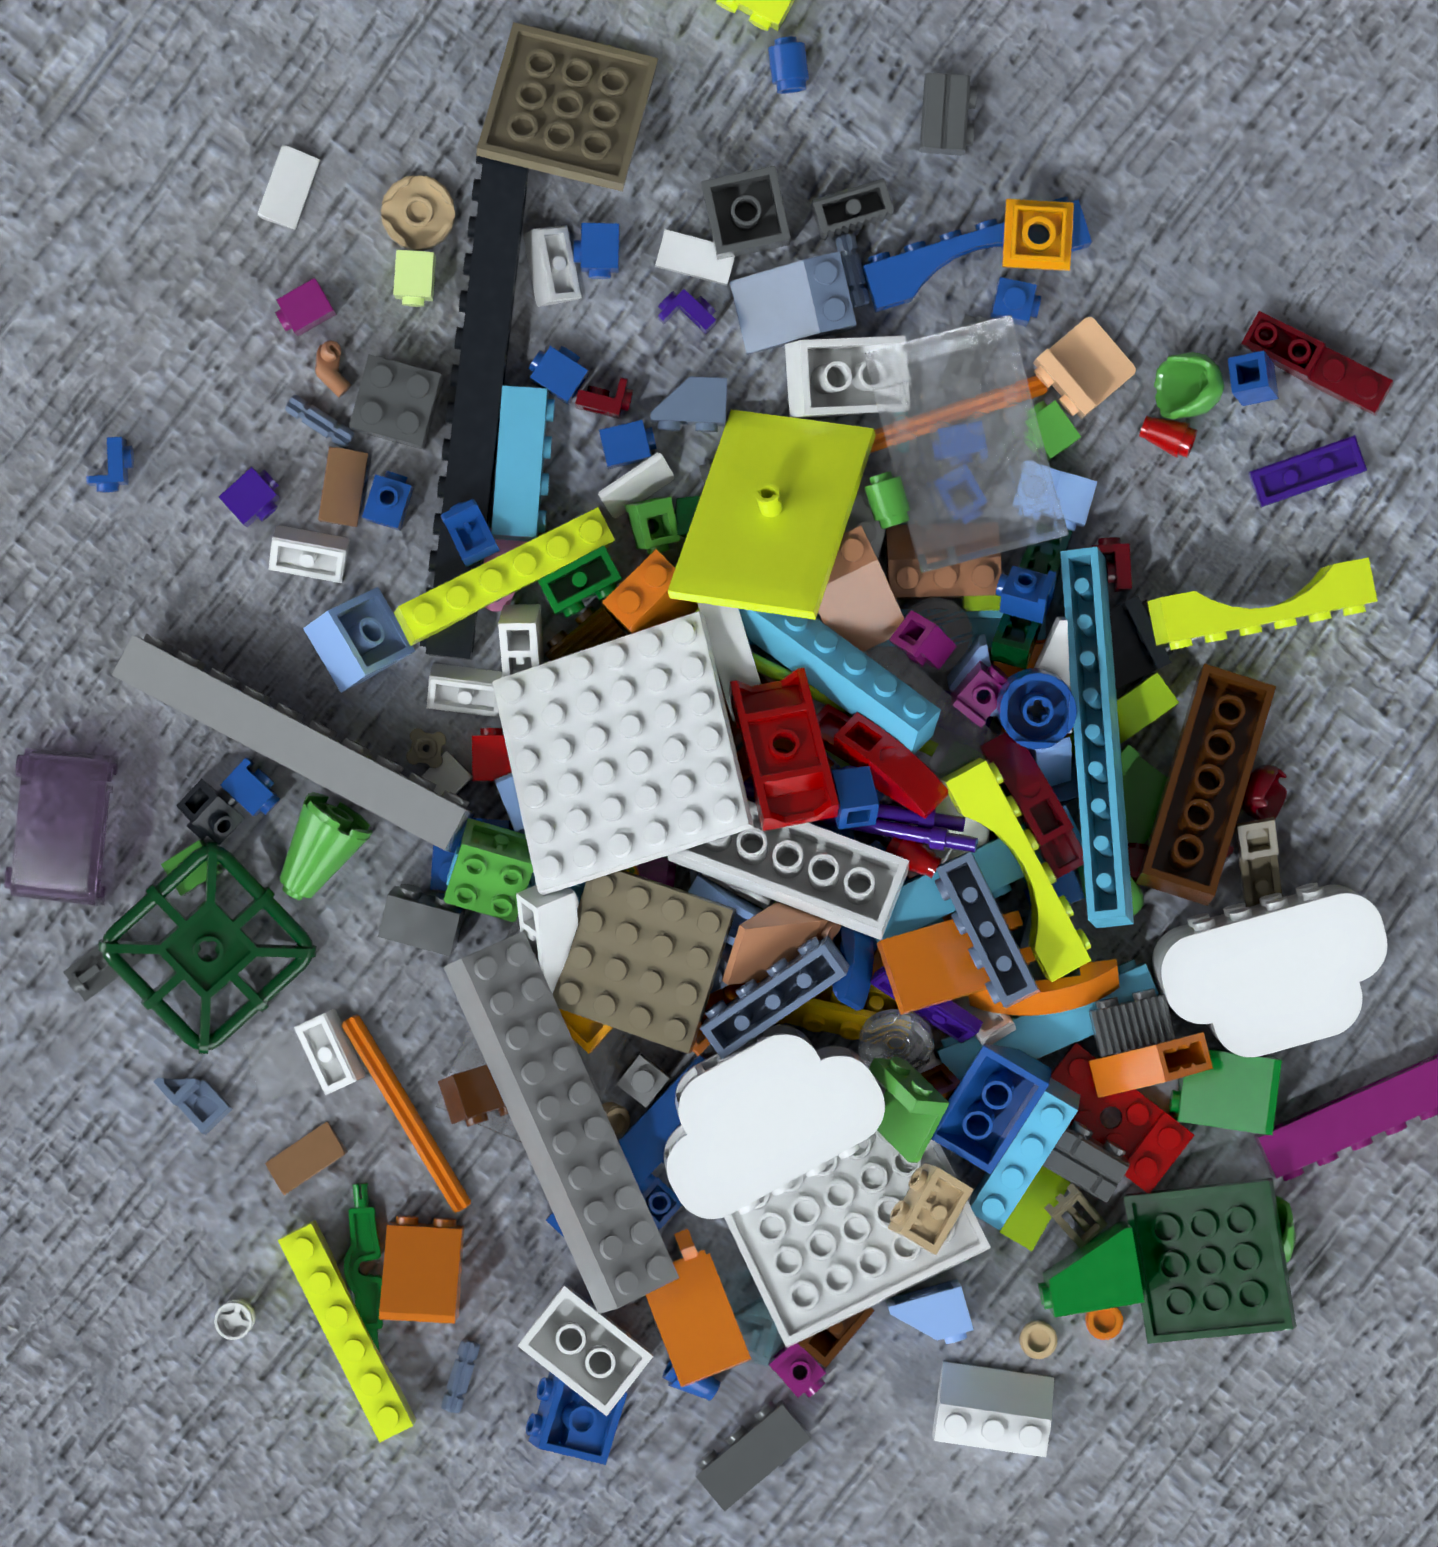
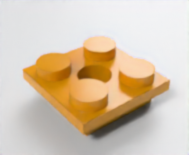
[1002,199,1074,271]

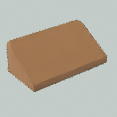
[318,446,368,527]
[265,1121,348,1195]

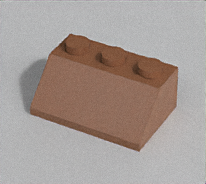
[886,522,1002,600]

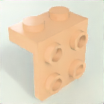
[1033,317,1136,420]

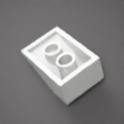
[785,336,910,418]

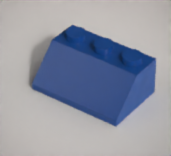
[931,1043,1052,1174]

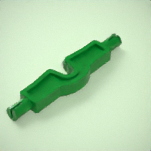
[344,1183,384,1352]

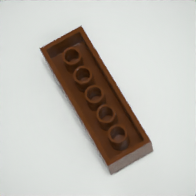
[1136,664,1276,906]

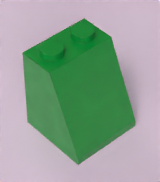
[1169,1048,1282,1136]
[1038,1221,1145,1318]

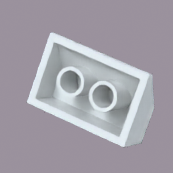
[518,1284,653,1416]
[932,1361,1054,1457]

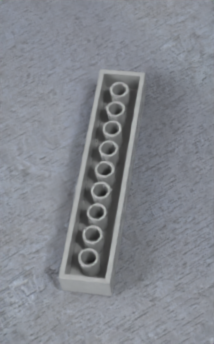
[112,633,475,853]
[444,931,679,1314]

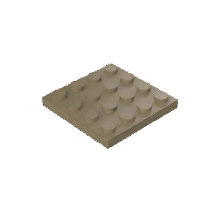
[476,22,658,192]
[552,870,736,1054]

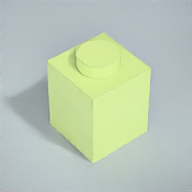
[393,250,436,307]

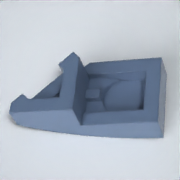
[154,1078,233,1135]

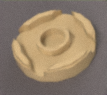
[381,175,456,251]

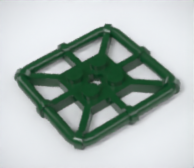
[98,842,317,1054]

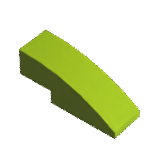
[1068,672,1179,758]
[998,1165,1071,1251]

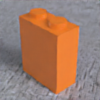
[1089,1032,1213,1098]

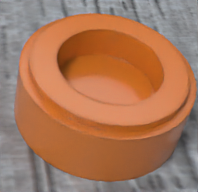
[1085,1307,1123,1340]

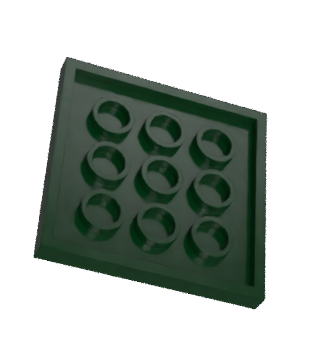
[1123,1178,1297,1344]

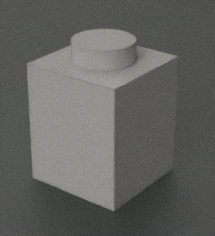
[616,1053,670,1107]

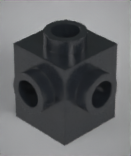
[176,778,245,845]

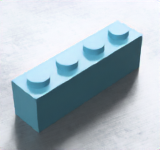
[491,385,555,542]
[969,1078,1080,1230]

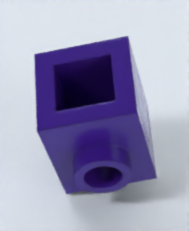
[219,467,280,527]

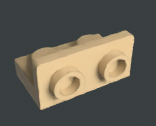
[888,1163,974,1255]

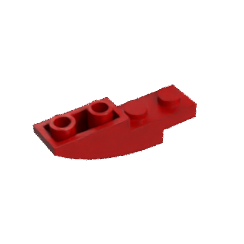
[816,704,948,819]

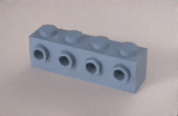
[935,852,1040,1008]
[700,935,850,1059]

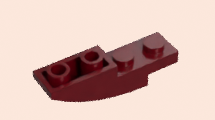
[1241,311,1394,416]
[979,732,1084,879]

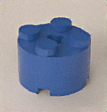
[997,668,1077,749]

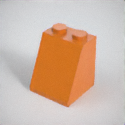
[602,549,698,634]
[379,1216,464,1324]

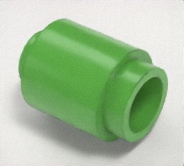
[864,471,911,529]

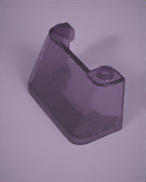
[4,748,119,906]

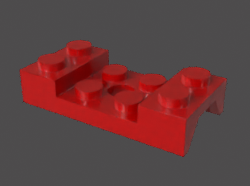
[729,668,839,831]
[1051,1042,1195,1193]

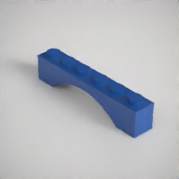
[863,197,1092,313]

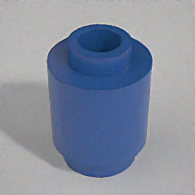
[768,36,809,94]

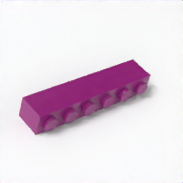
[1254,1053,1438,1181]

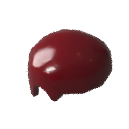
[1241,764,1287,820]

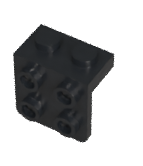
[1110,595,1173,690]

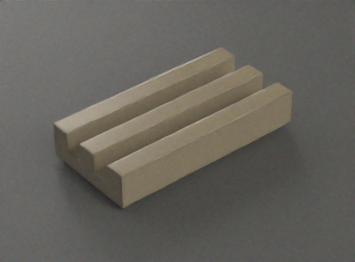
[1044,1183,1108,1249]

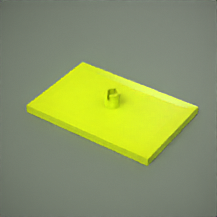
[668,409,876,620]

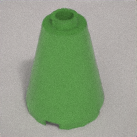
[279,792,373,900]

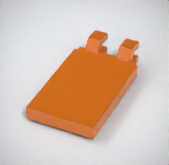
[877,910,1035,1015]
[645,1228,752,1388]

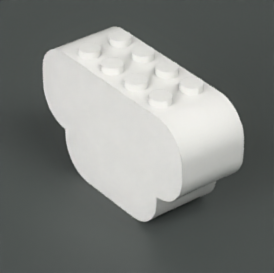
[1152,883,1387,1057]
[664,1025,885,1219]

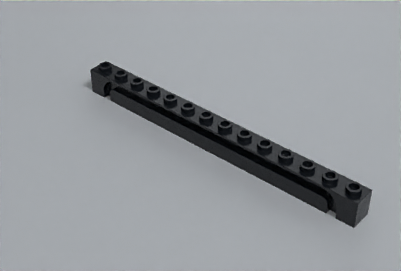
[420,156,529,660]

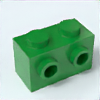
[537,545,622,618]

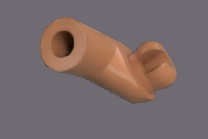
[315,340,352,398]

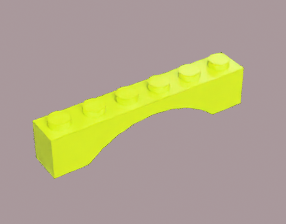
[394,507,615,646]
[1147,557,1378,650]
[940,757,1092,982]
[278,1220,416,1443]

